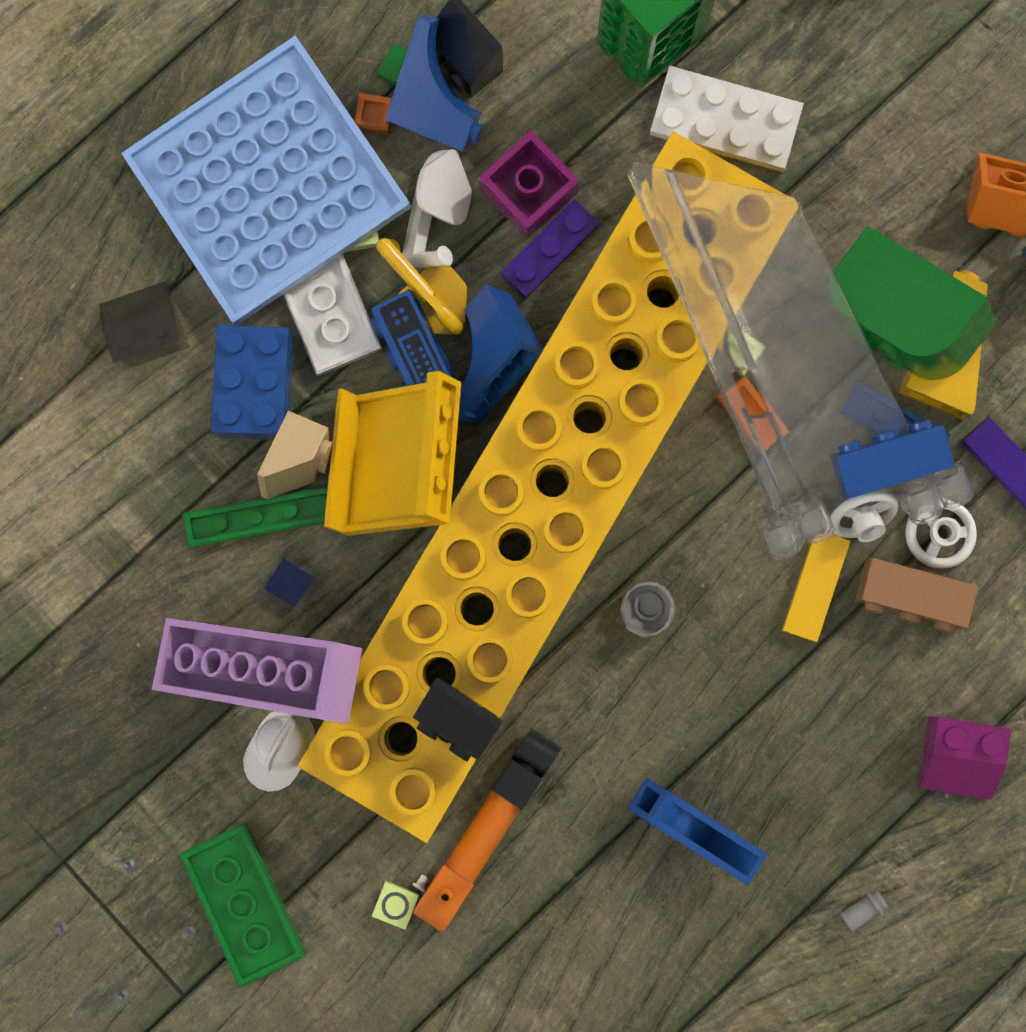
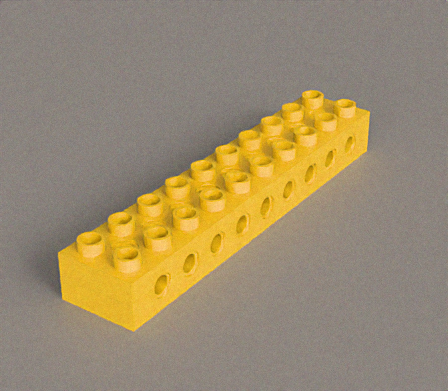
[298,131,800,843]

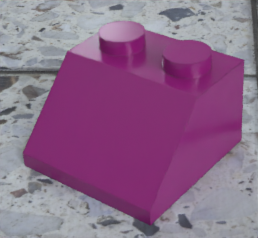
[918,716,1012,800]

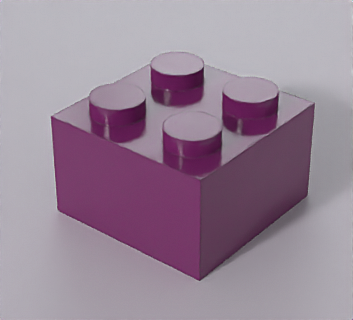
[479,130,580,239]

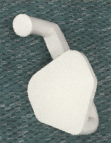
[402,149,472,268]

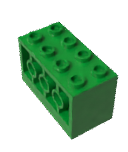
[597,0,715,88]

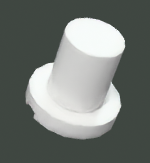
[412,874,429,892]

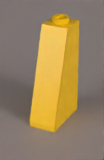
[898,270,988,420]

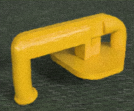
[376,238,467,335]

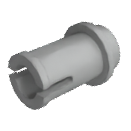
[840,890,889,933]

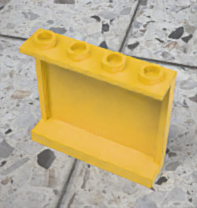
[324,371,461,536]

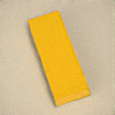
[781,529,851,643]

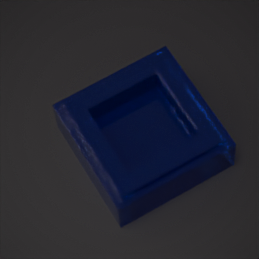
[264,558,315,608]

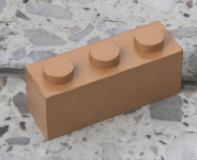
[855,558,978,634]

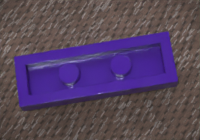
[501,199,599,300]

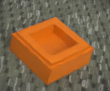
[354,92,392,135]

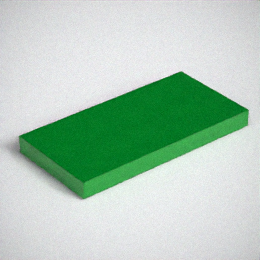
[178,822,307,988]

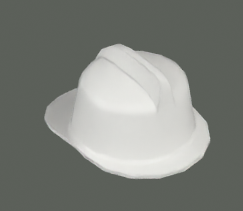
[243,711,315,792]

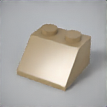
[257,411,333,499]

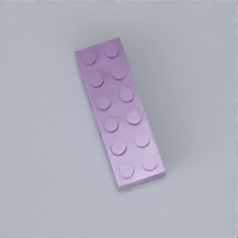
[152,618,362,724]

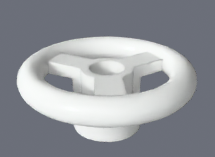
[829,491,898,542]
[905,498,977,569]

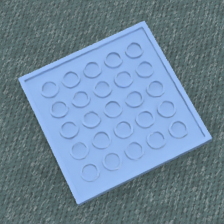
[121,35,412,326]

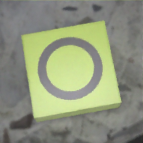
[372,881,419,930]

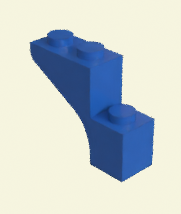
[627,777,768,886]

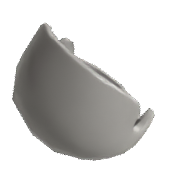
[620,581,675,638]

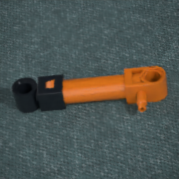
[412,728,562,933]

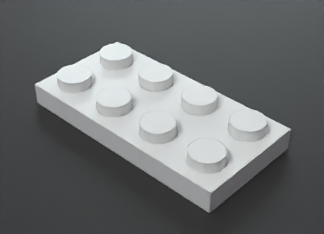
[649,66,804,173]

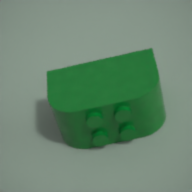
[829,225,997,380]

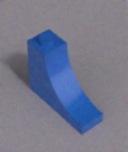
[385,14,483,152]
[458,284,544,425]

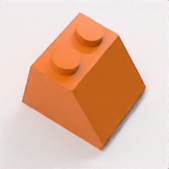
[967,152,1026,237]

